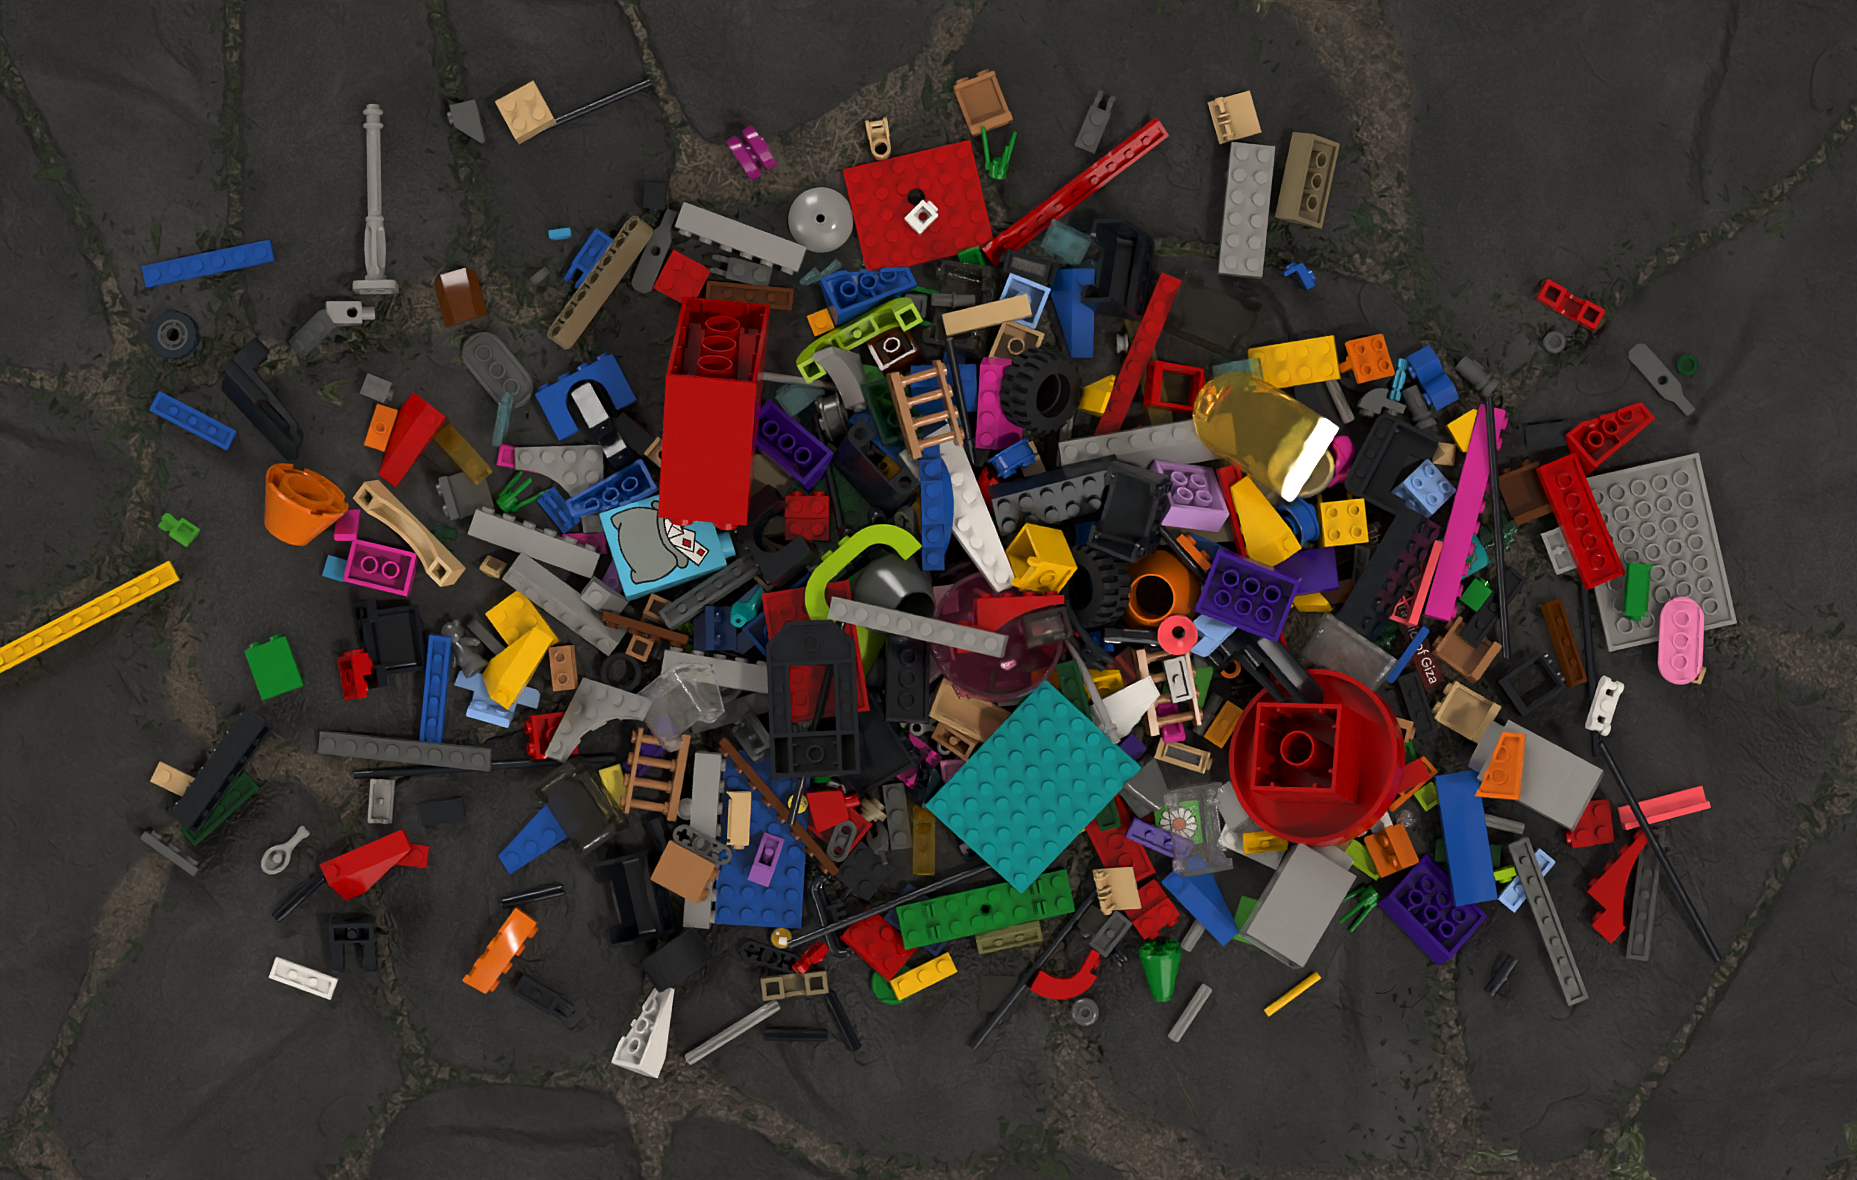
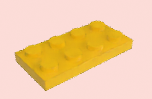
[1248,335,1341,392]

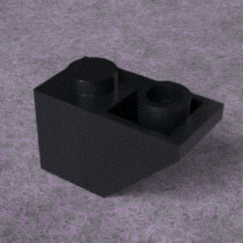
[910,760,945,809]

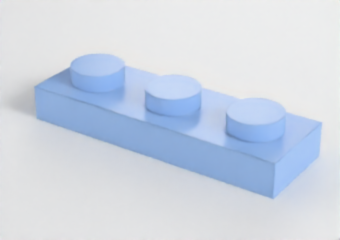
[1497,847,1555,913]

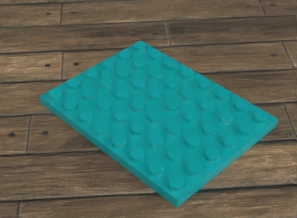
[925,678,1142,894]

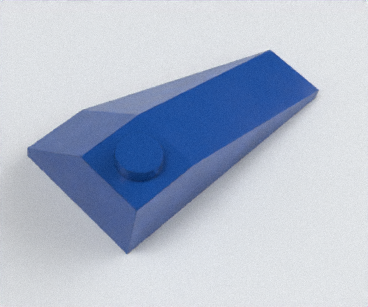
[1161,853,1239,947]

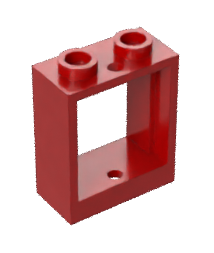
[1143,360,1206,415]

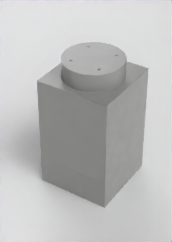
[1468,720,1604,831]
[1238,844,1357,969]

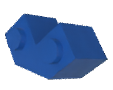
[1406,345,1459,411]

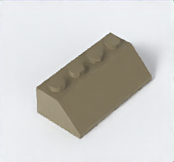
[1275,132,1340,229]

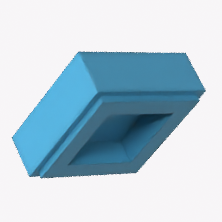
[548,227,573,241]
[322,555,348,582]

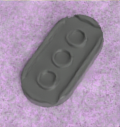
[462,332,534,409]

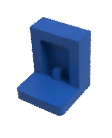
[1282,262,1316,291]

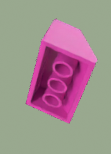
[975,357,1023,450]

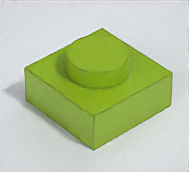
[1413,781,1437,812]
[1493,865,1517,883]

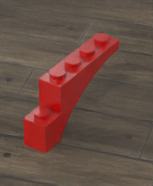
[953,591,1064,653]
[1587,828,1655,943]

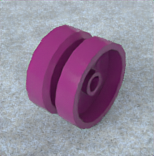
[725,125,777,181]

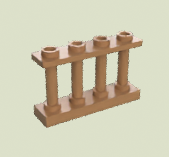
[886,360,965,459]
[1131,647,1203,736]
[619,726,691,822]

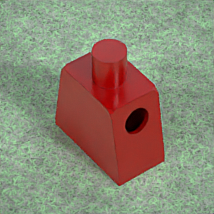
[806,785,860,833]

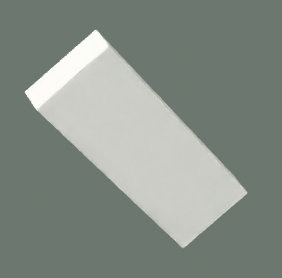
[269,957,338,1000]

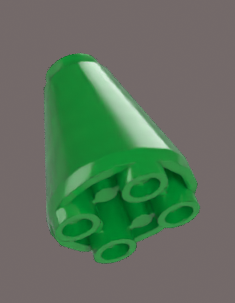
[1138,940,1182,1002]

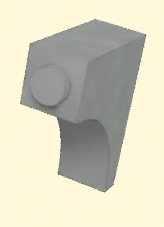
[813,346,873,412]

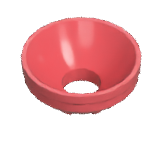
[1158,615,1198,655]

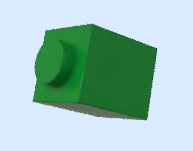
[1457,577,1493,612]

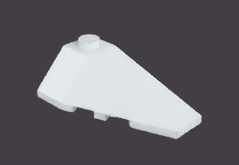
[1089,676,1160,739]
[611,988,674,1078]

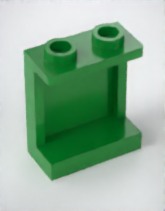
[244,634,306,700]

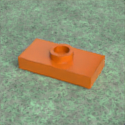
[364,404,399,452]

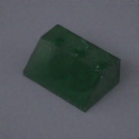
[860,373,924,447]

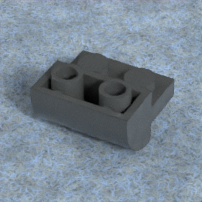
[1355,388,1406,418]

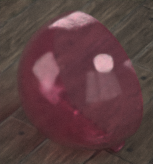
[927,572,1063,703]

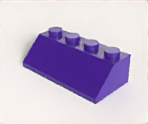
[756,399,834,492]

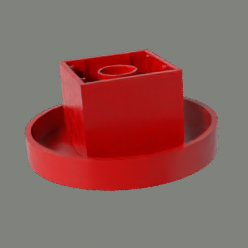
[1229,669,1405,847]

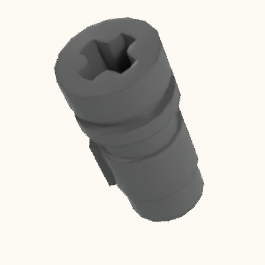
[1455,356,1500,397]
[1402,385,1437,431]

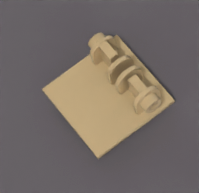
[1208,90,1261,144]
[1093,867,1142,915]

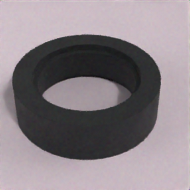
[1336,327,1397,393]

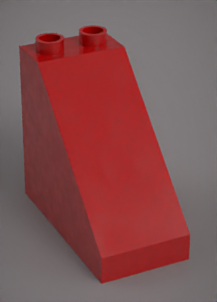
[658,297,770,530]

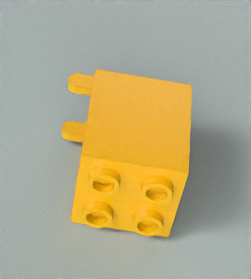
[1313,490,1369,548]
[1005,523,1077,596]

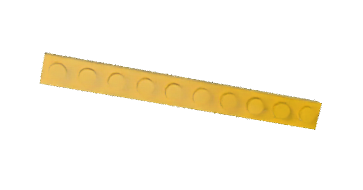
[0,561,180,673]

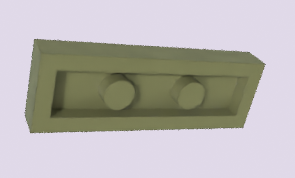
[975,920,1043,955]

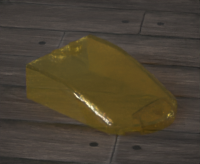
[1193,371,1339,502]

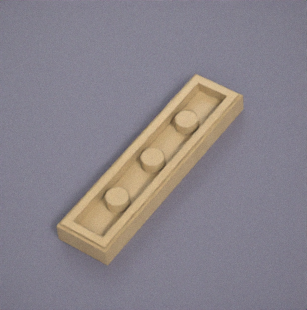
[942,294,1033,337]

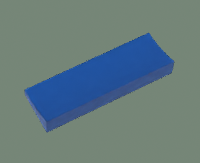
[1433,770,1498,907]

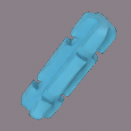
[1388,358,1409,401]

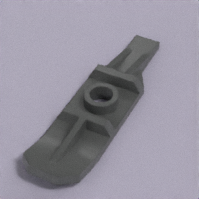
[631,209,677,294]
[1629,344,1695,416]

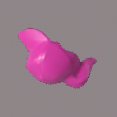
[1321,426,1356,488]

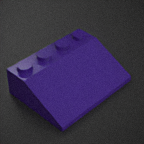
[1195,547,1302,643]
[1377,854,1487,966]

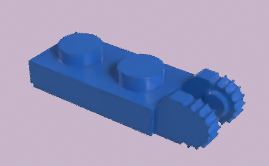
[563,228,613,289]

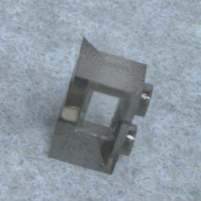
[1020,606,1073,649]

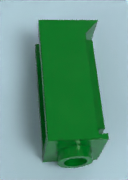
[1622,563,1654,621]

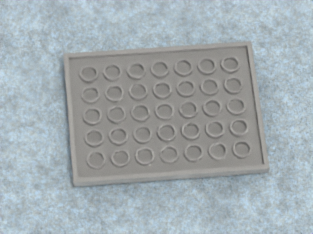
[1586,453,1737,652]

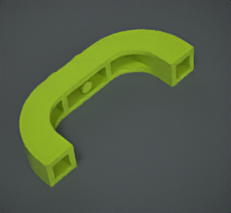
[796,297,923,384]
[805,524,922,622]

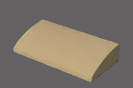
[929,678,1011,743]

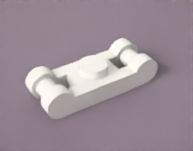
[1585,676,1624,736]

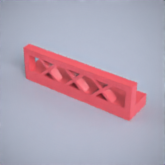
[1388,540,1443,627]
[1617,786,1711,830]

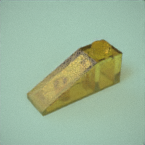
[433,423,492,486]
[913,805,935,875]

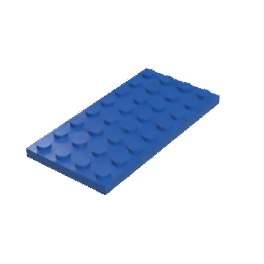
[714,750,810,929]

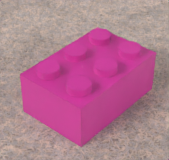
[343,539,419,596]

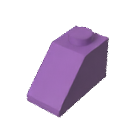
[748,832,785,887]

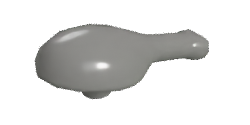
[261,826,310,875]

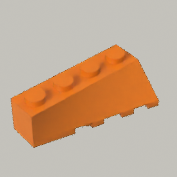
[462,906,539,994]

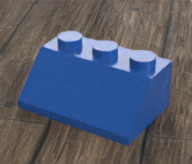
[911,364,978,414]

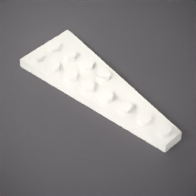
[898,424,1014,596]

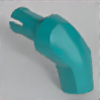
[730,587,766,628]

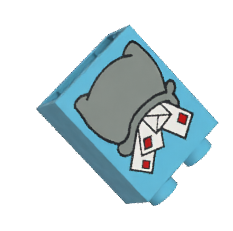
[599,495,736,602]

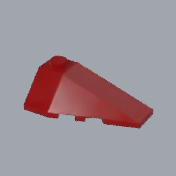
[378,392,448,488]
[1565,402,1655,476]
[320,829,412,901]

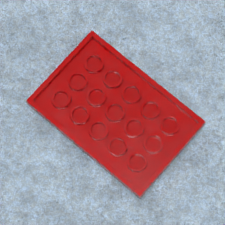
[762,580,870,723]

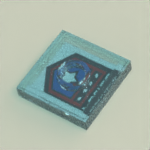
[492,392,514,446]

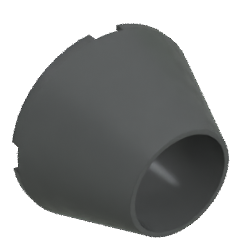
[852,552,936,635]

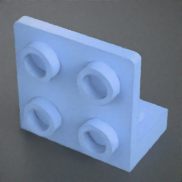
[1391,459,1456,518]

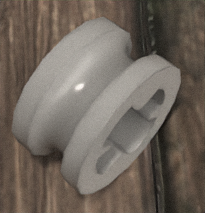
[1116,333,1128,353]

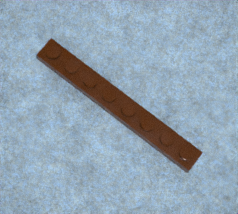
[718,736,839,876]

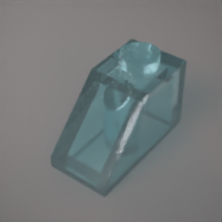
[775,384,826,418]

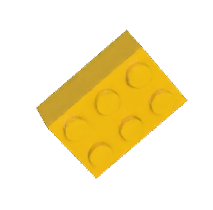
[485,590,561,651]

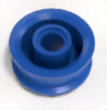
[987,437,1039,479]
[1275,497,1321,547]

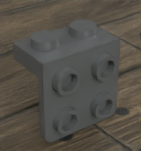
[436,467,494,521]

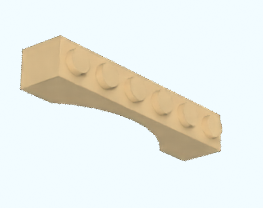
[353,480,466,587]

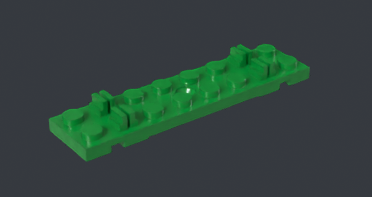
[896,869,1075,950]

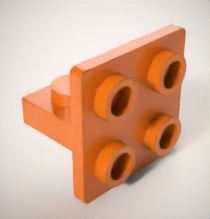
[1339,334,1395,384]
[1363,823,1419,878]

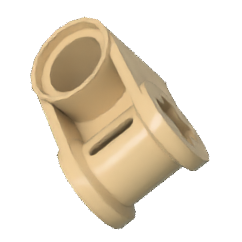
[865,117,891,161]

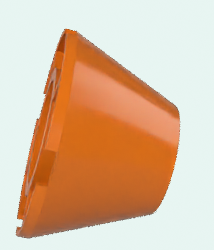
[264,463,349,546]
[1121,550,1201,634]

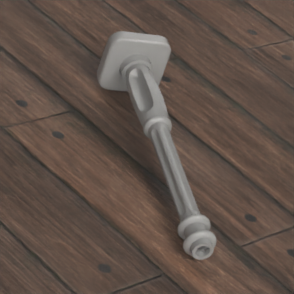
[352,104,399,295]

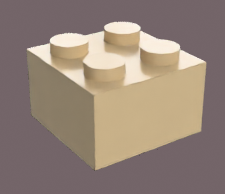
[495,81,557,144]
[989,321,1045,359]

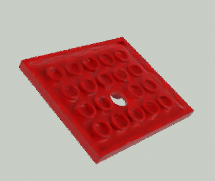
[843,140,993,271]

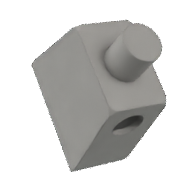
[325,301,375,326]

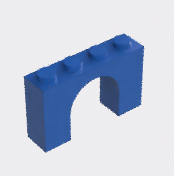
[535,352,638,441]

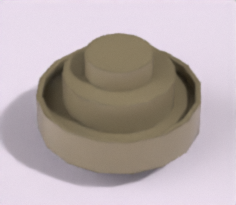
[859,796,887,822]

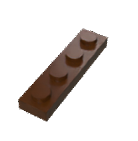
[705,281,794,311]
[1541,598,1588,688]
[602,611,689,648]

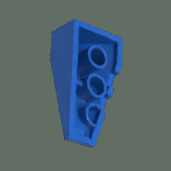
[820,267,917,326]
[1050,269,1095,358]
[565,459,658,518]

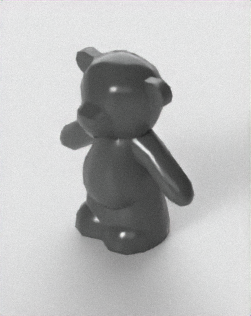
[439,618,489,679]

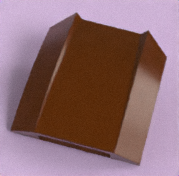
[435,268,489,328]
[865,327,924,380]

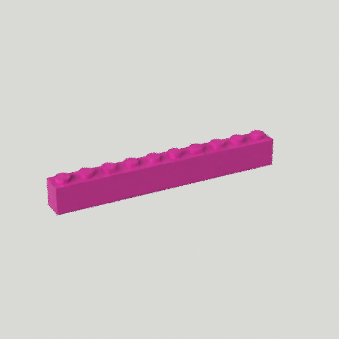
[1423,404,1508,623]

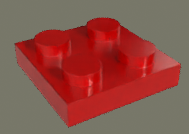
[653,250,711,304]

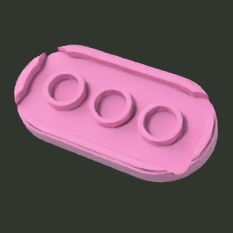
[1658,597,1704,685]

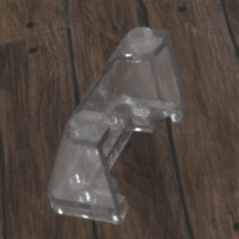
[1294,612,1398,692]
[636,662,725,752]
[1164,781,1233,877]

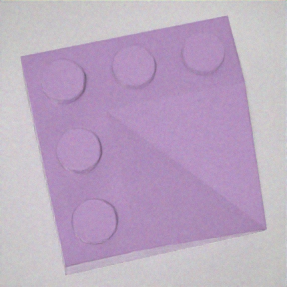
[1149,460,1229,532]

